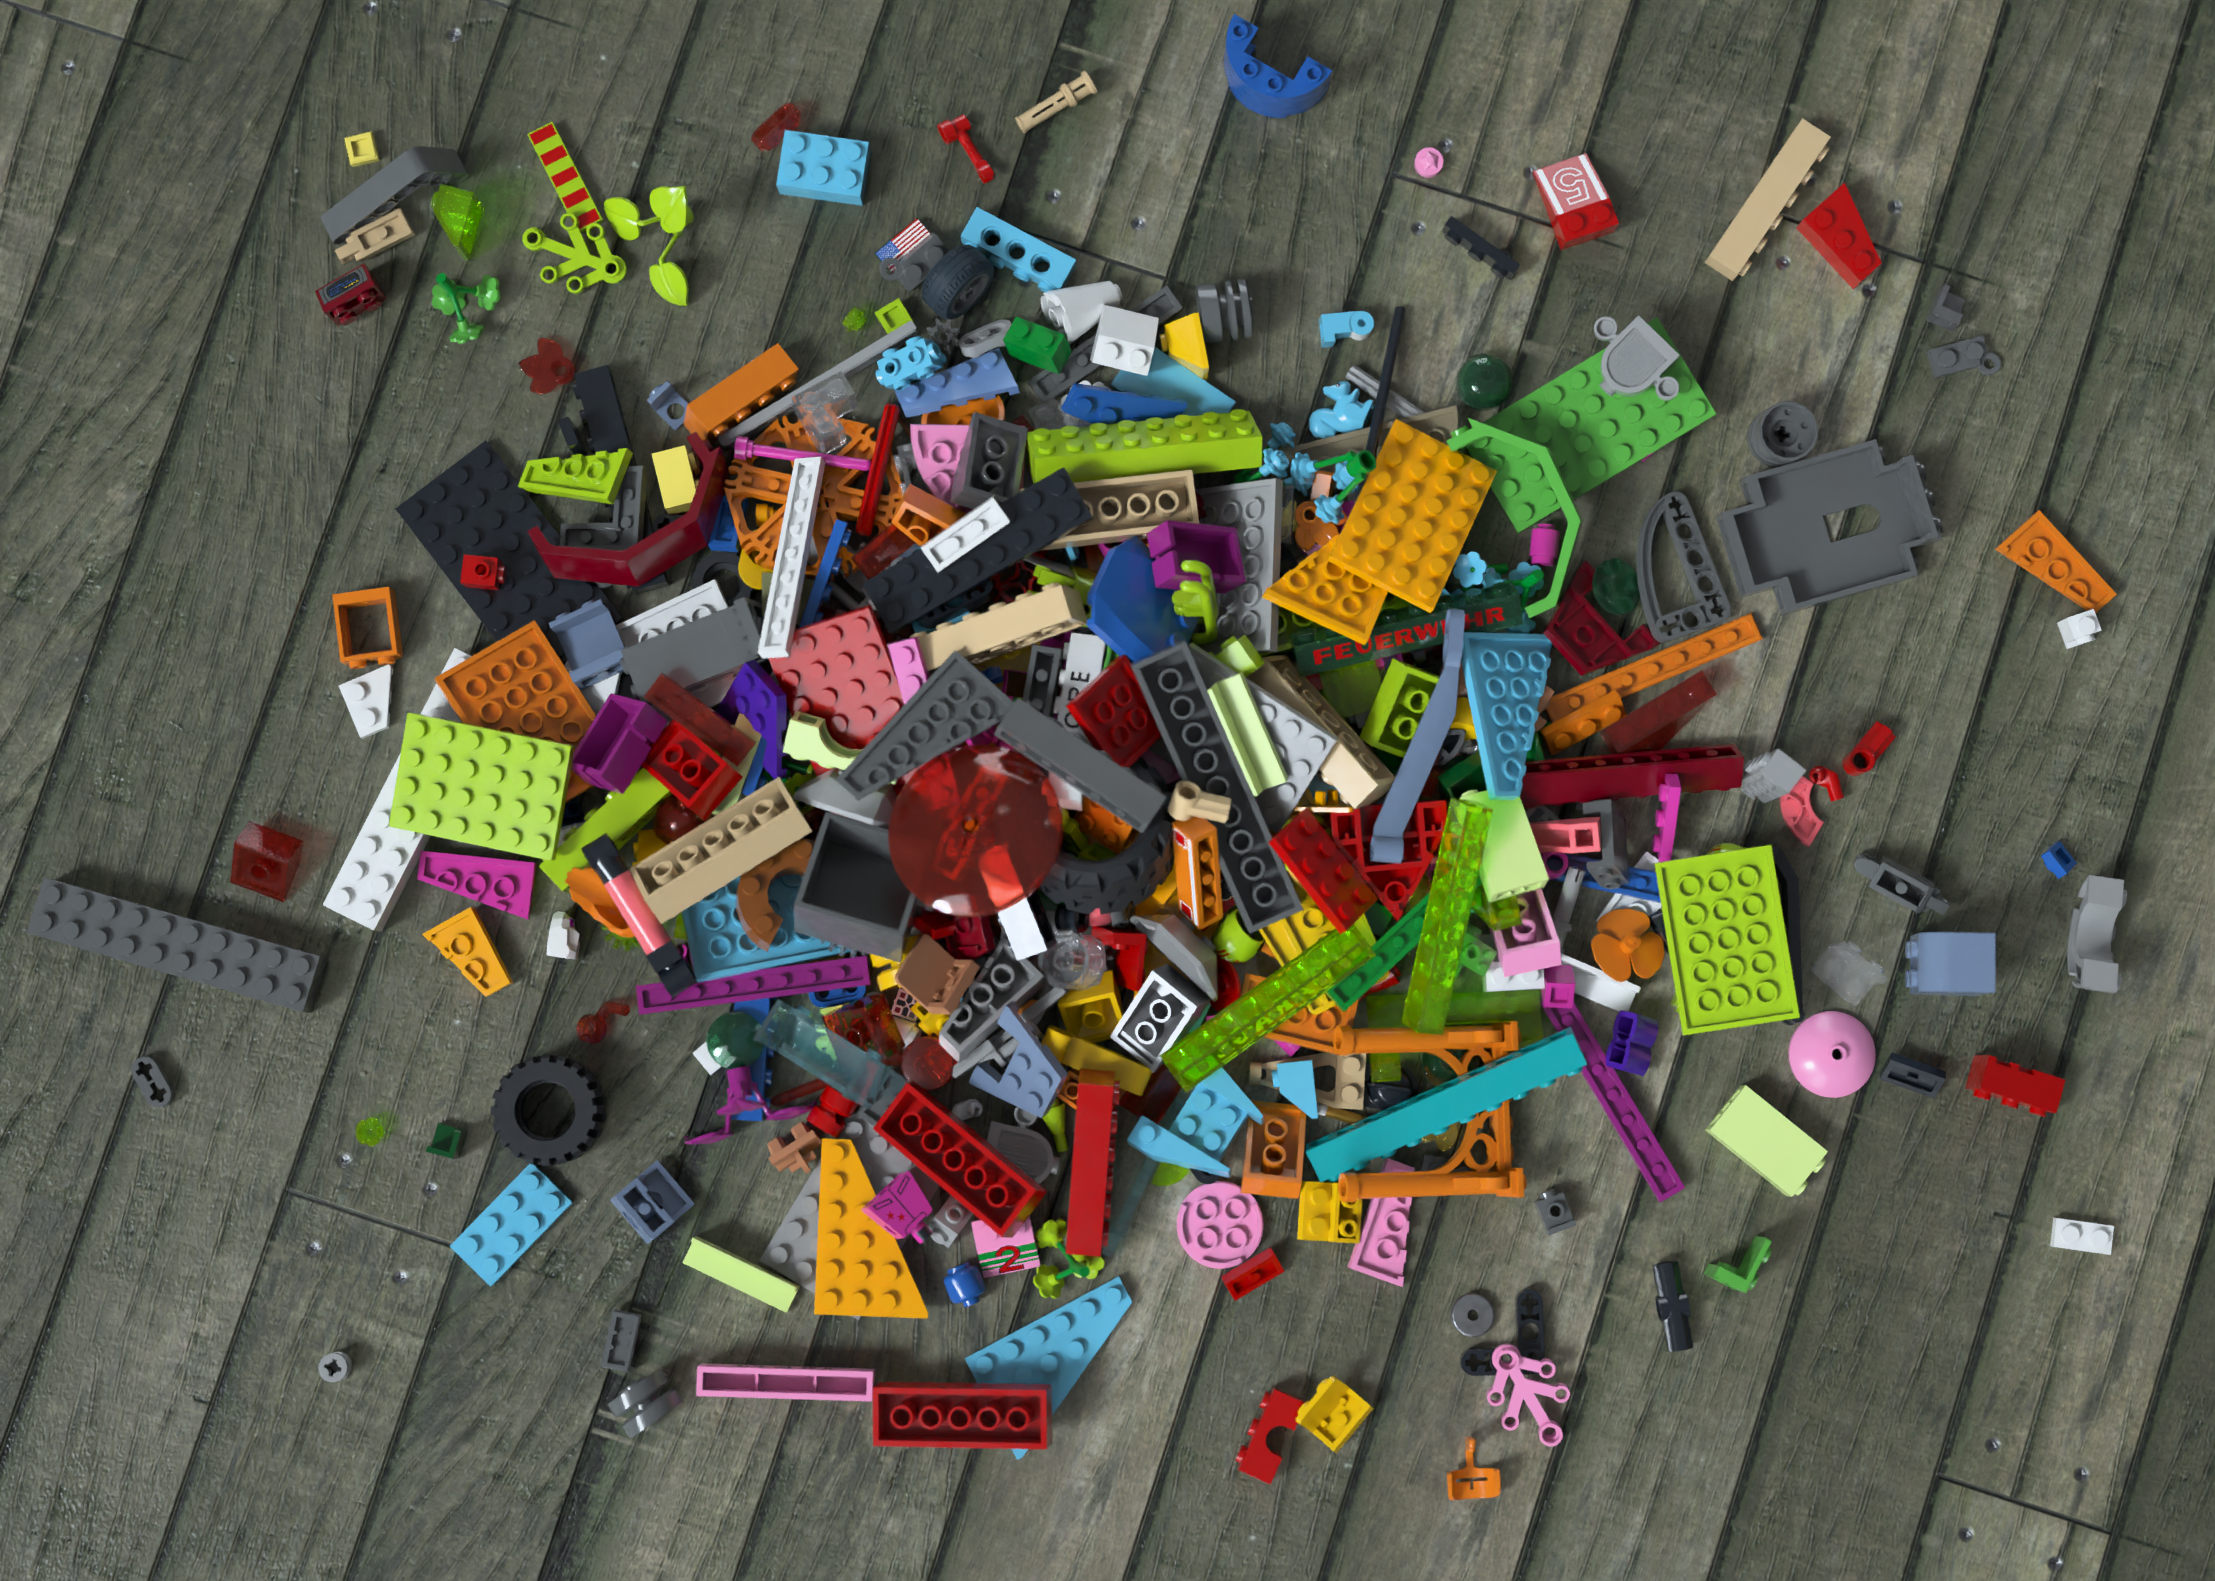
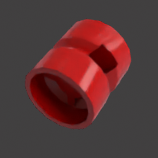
[806,1084,859,1138]

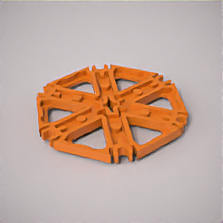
[724,411,904,581]

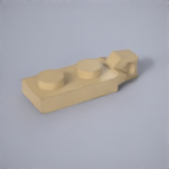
[335,208,415,264]

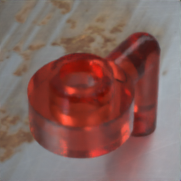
[576,1001,630,1044]

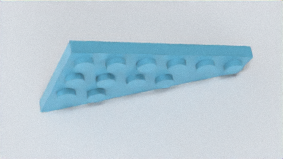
[1461,632,1552,800]
[965,1276,1132,1460]

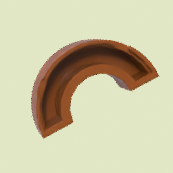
[736,838,816,952]

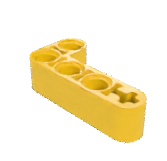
[1041,1025,1152,1096]

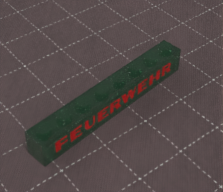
[1289,582,1523,677]

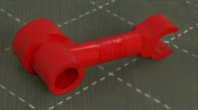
[937,114,994,184]

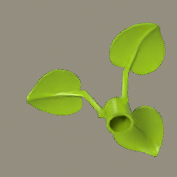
[604,186,694,306]

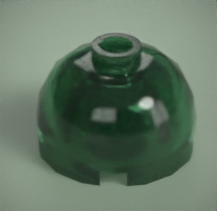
[1455,353,1513,411]

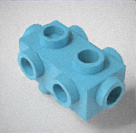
[875,336,946,391]

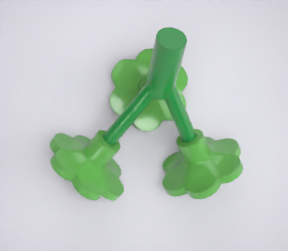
[432,273,500,344]

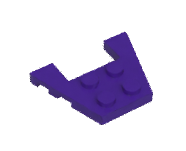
[716,660,786,779]

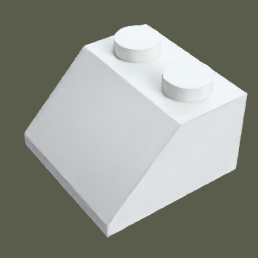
[1090,304,1159,376]
[1479,934,1545,993]

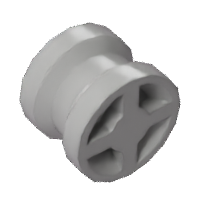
[318,1351,353,1382]

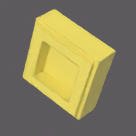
[344,131,380,167]

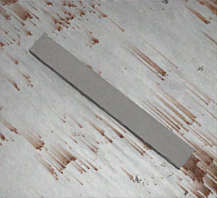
[718,320,918,451]

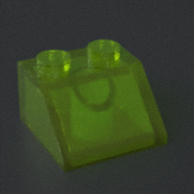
[431,184,484,261]

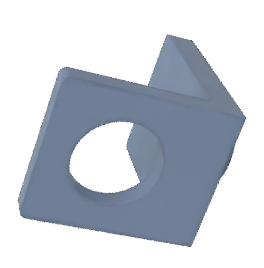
[647,381,688,431]

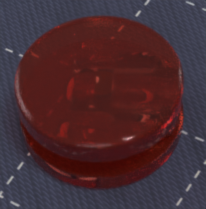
[901,1035,958,1090]

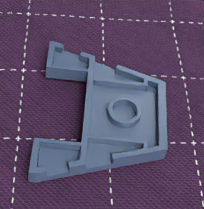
[969,1001,1068,1118]

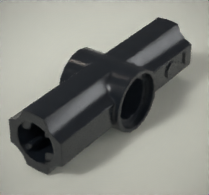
[1652,1261,1693,1352]

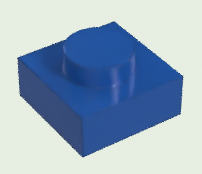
[2041,840,2077,879]

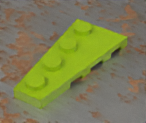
[518,448,633,504]

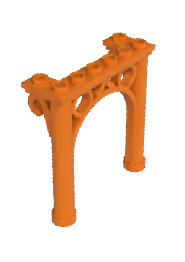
[1333,1021,1527,1202]

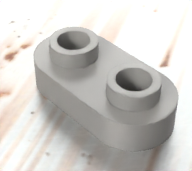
[959,319,1012,358]

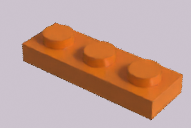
[1540,690,1627,756]

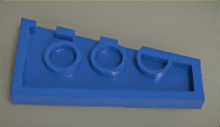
[1061,383,1188,424]

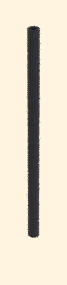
[1354,306,1406,504]

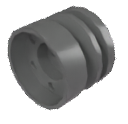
[1196,278,1254,344]
[1747,401,1818,467]

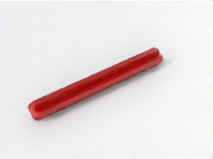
[856,404,900,536]

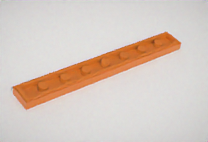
[1545,613,1763,723]

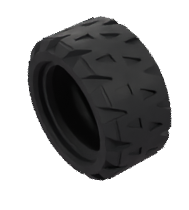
[1016,746,1176,914]

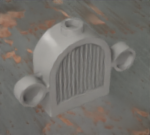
[1594,315,1680,401]
[987,1107,1060,1184]

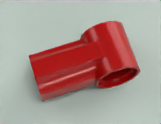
[1842,721,1896,776]

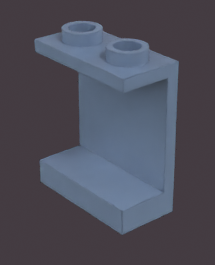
[549,599,625,691]

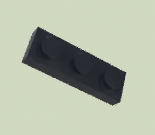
[1442,216,1520,280]

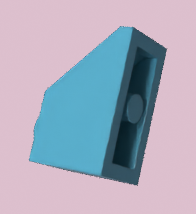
[1272,1060,1318,1119]

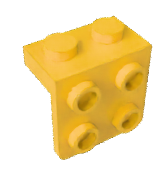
[1296,1375,1374,1454]

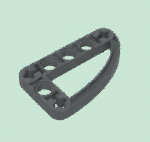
[1636,491,1731,643]

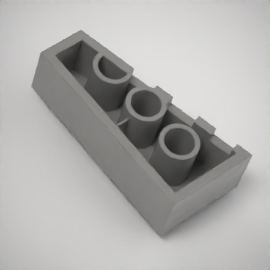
[939,936,1044,1063]

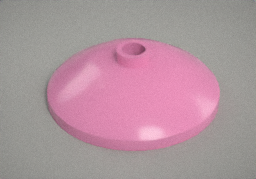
[1788,1011,1876,1098]

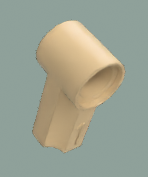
[1168,781,1231,823]

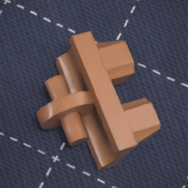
[767,1122,822,1174]

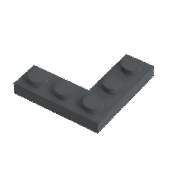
[560,466,648,551]

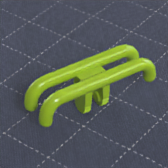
[1172,560,1219,645]

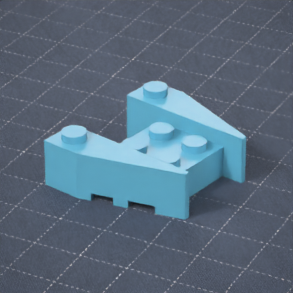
[1127,1042,1264,1178]

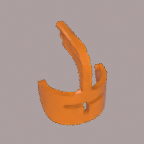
[1446,1436,1500,1501]

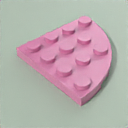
[910,424,1025,514]

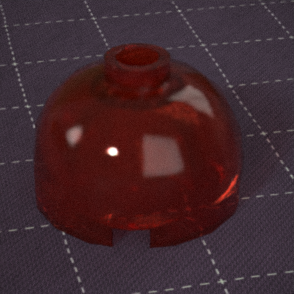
[653,794,712,844]

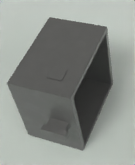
[794,812,936,963]

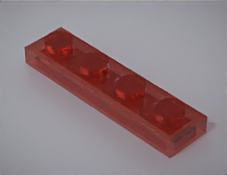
[644,672,756,767]

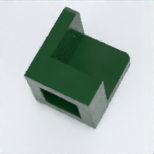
[425,1123,468,1159]

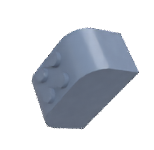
[1905,932,1995,996]

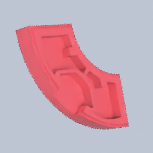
[1780,776,1824,847]

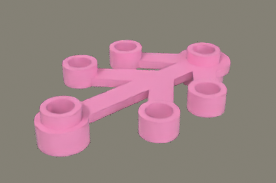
[1486,1344,1570,1446]

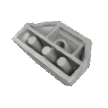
[793,767,911,834]
[1129,914,1218,1002]

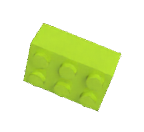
[1359,658,1440,758]

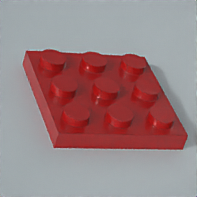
[1066,654,1161,768]

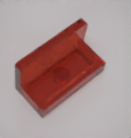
[1118,1064,1186,1125]

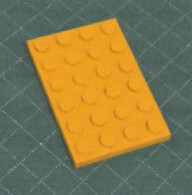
[1328,419,1497,613]

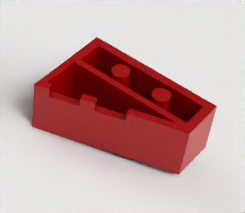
[1796,182,1882,290]
[1965,1055,2065,1117]

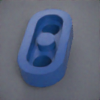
[808,986,866,1008]

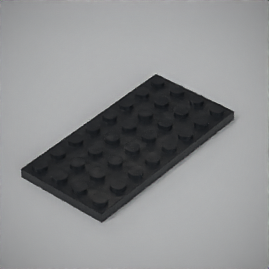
[395,440,624,665]

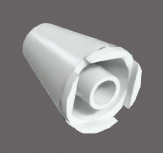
[1041,281,1123,344]

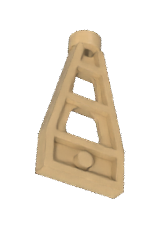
[1248,1052,1366,1110]

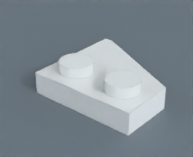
[339,664,393,739]

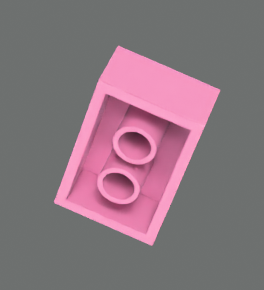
[1482,888,1561,977]

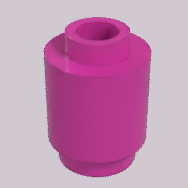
[1529,524,1560,566]

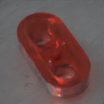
[751,103,801,151]

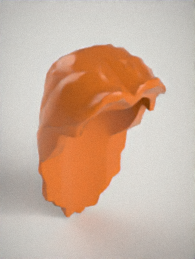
[565,867,635,938]

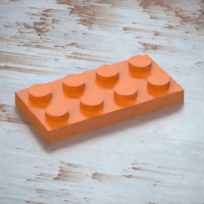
[1232,973,1359,1057]

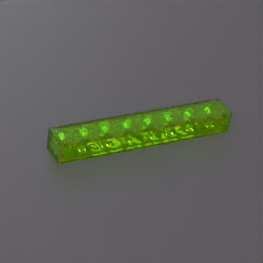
[1401,798,1493,1035]
[1160,924,1376,1092]

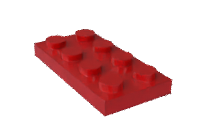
[1268,808,1378,934]

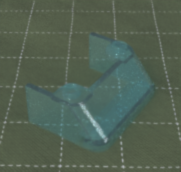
[753,999,886,1109]

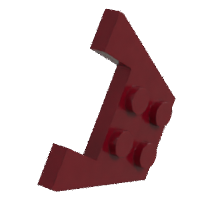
[1543,561,1660,676]
[924,873,995,961]

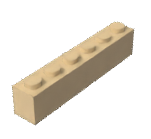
[1704,118,1831,281]

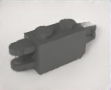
[1854,853,1950,915]

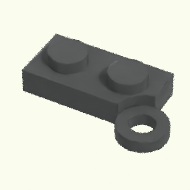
[879,232,949,292]
[1926,336,2001,379]

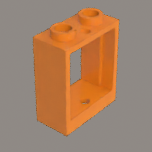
[332,587,403,669]

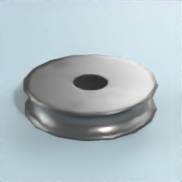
[1451,1293,1495,1337]

